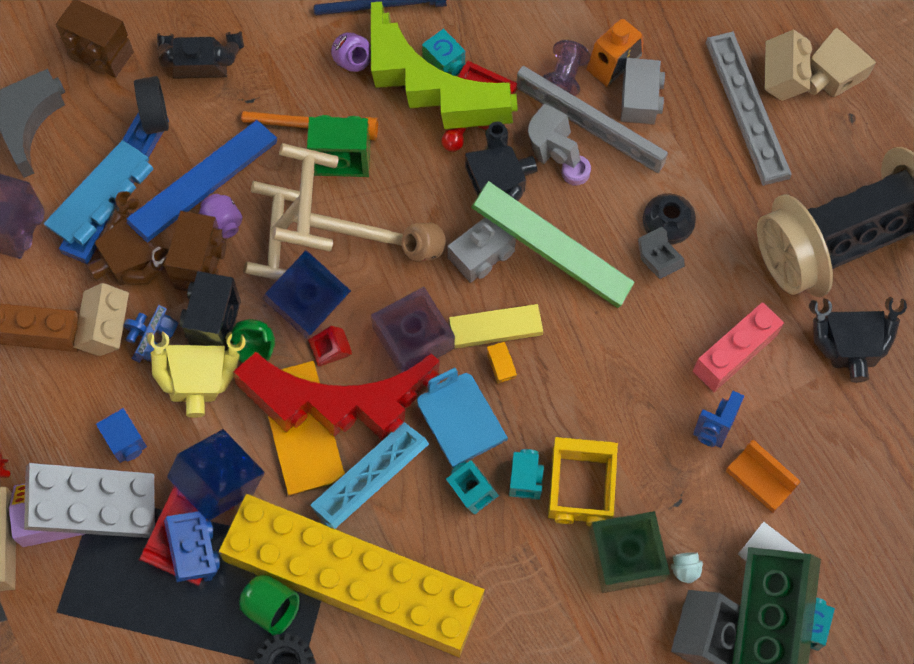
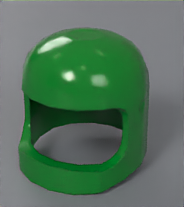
[239,575,299,635]

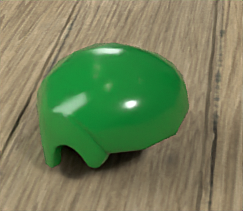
[230,319,275,363]

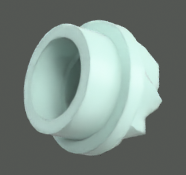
[671,552,703,583]

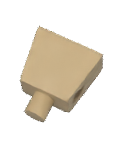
[808,28,876,97]

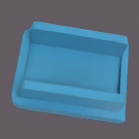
[417,368,508,468]

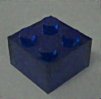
[262,250,351,339]
[167,429,265,522]

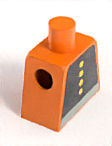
[586,19,644,87]

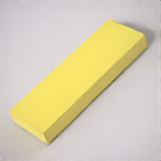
[449,304,543,349]

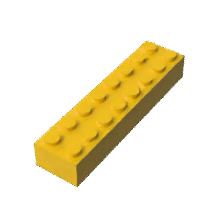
[219,494,485,658]

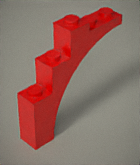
[233,352,440,441]

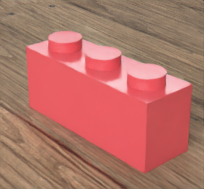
[693,302,784,392]

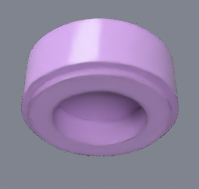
[561,156,591,185]

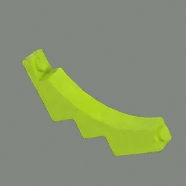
[371,1,518,129]

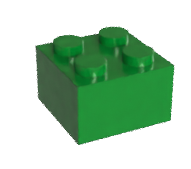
[307,115,371,177]

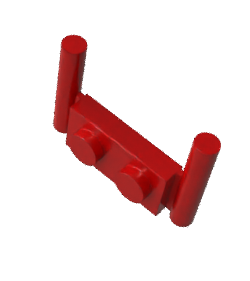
[139,473,238,586]

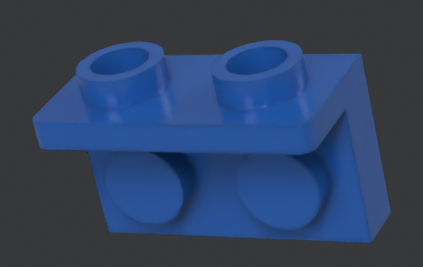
[693,391,744,448]
[164,511,220,582]

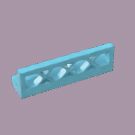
[310,422,429,529]

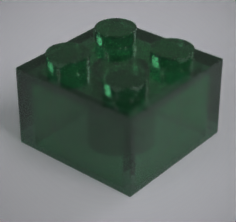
[589,511,670,593]

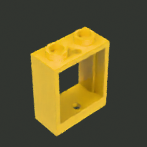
[548,437,618,527]

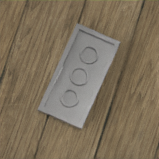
[24,463,155,538]

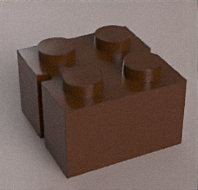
[55,0,134,77]
[164,210,226,291]

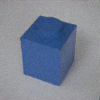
[96,408,147,463]

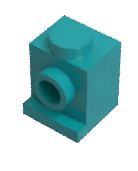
[509,449,544,500]
[446,460,499,515]

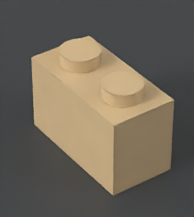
[765,29,812,101]
[74,283,129,356]

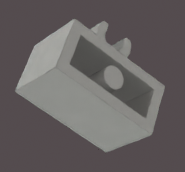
[448,218,516,283]

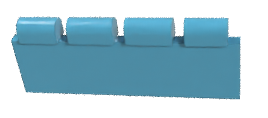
[43,140,154,246]

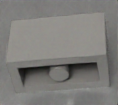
[621,58,665,124]

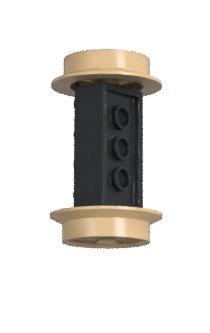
[757,147,914,297]

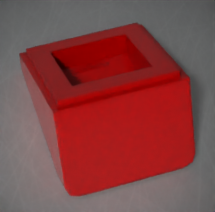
[308,325,352,366]

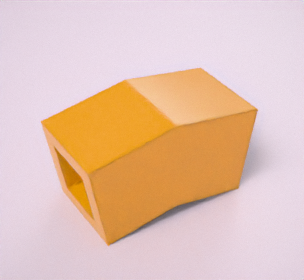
[487,341,517,384]

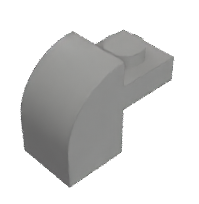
[528,104,581,168]

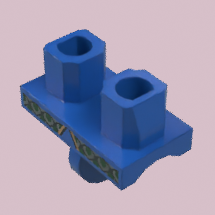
[123,305,179,363]

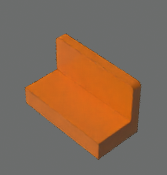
[726,439,800,513]

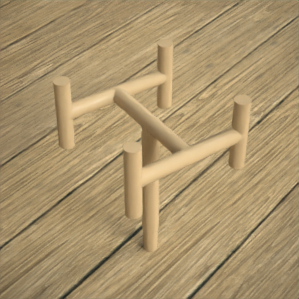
[244,143,403,284]

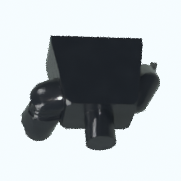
[465,122,537,201]

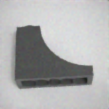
[0,69,66,178]

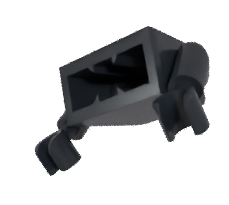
[157,31,244,79]
[809,297,907,383]

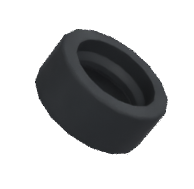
[134,76,169,134]

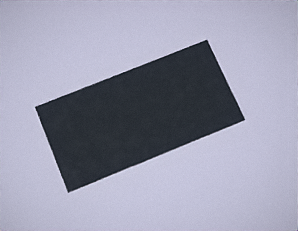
[56,508,321,664]

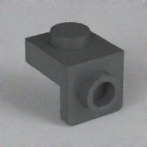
[638,227,685,279]

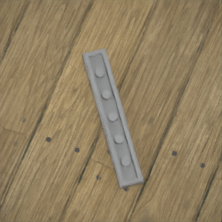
[706,32,792,186]
[517,66,668,173]

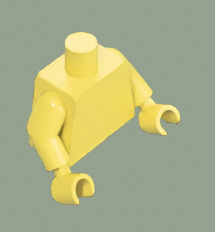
[147,331,245,418]

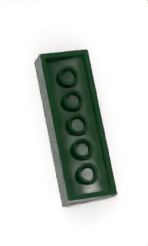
[733,547,821,664]

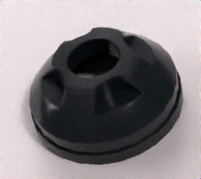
[642,193,696,245]

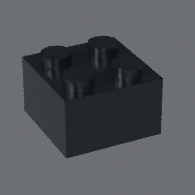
[180,271,241,351]

